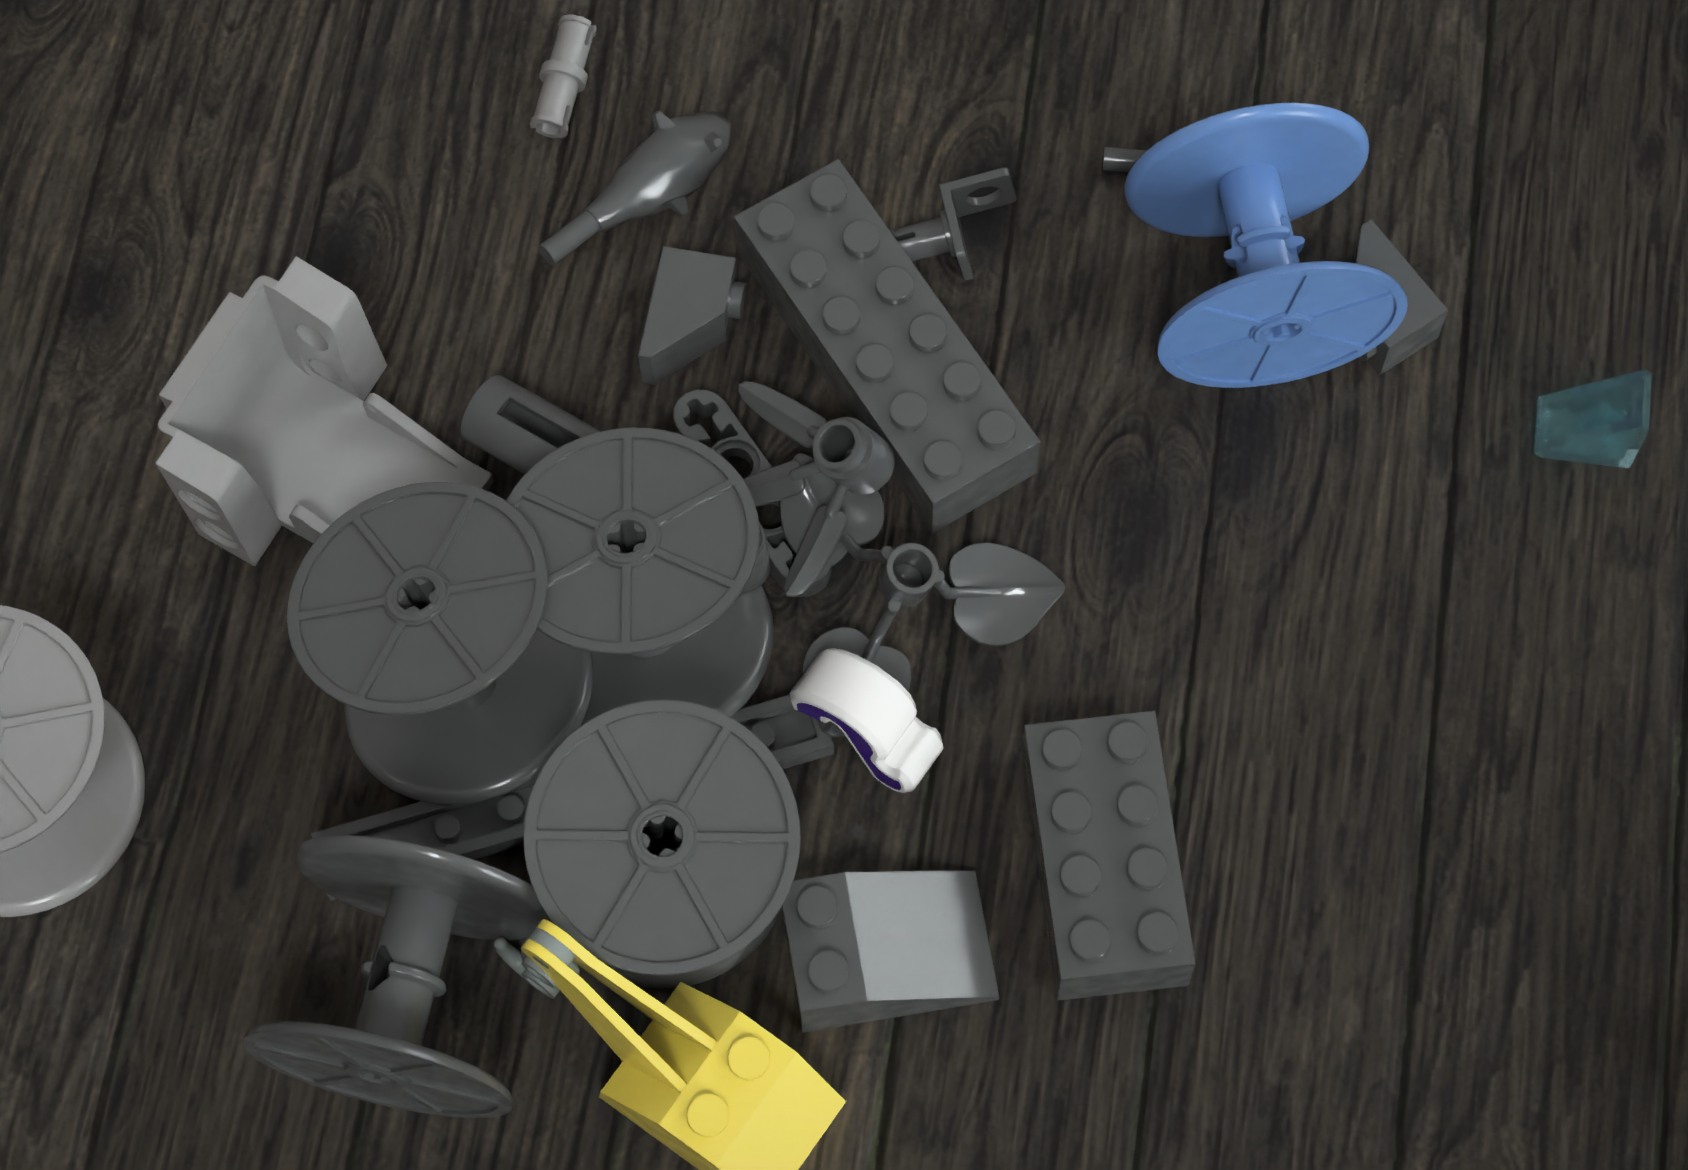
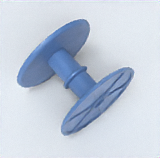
[1124,103,1408,388]

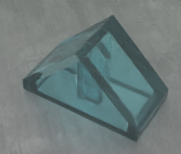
[1534,369,1652,468]

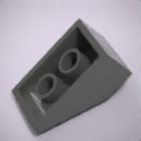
[781,871,999,1033]

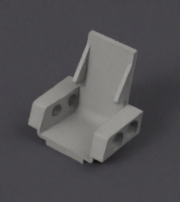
[155,256,495,566]

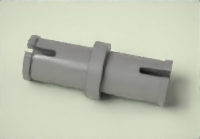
[530,15,597,138]

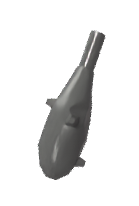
[538,111,732,266]

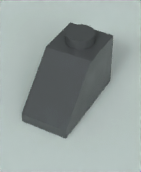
[1352,219,1448,375]
[638,246,747,385]

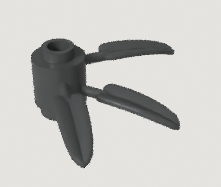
[738,381,895,597]

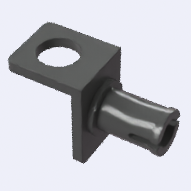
[889,168,1017,281]

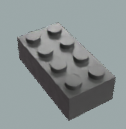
[1021,711,1196,1001]

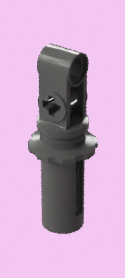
[461,375,770,593]

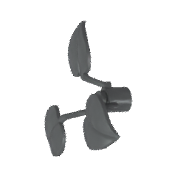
[780,453,1065,738]

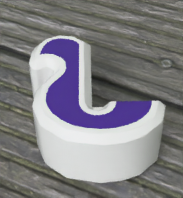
[790,648,944,793]

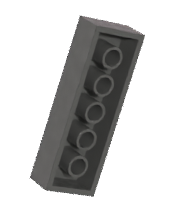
[734,159,1041,534]

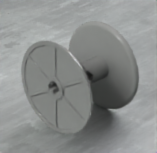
[0,605,145,917]

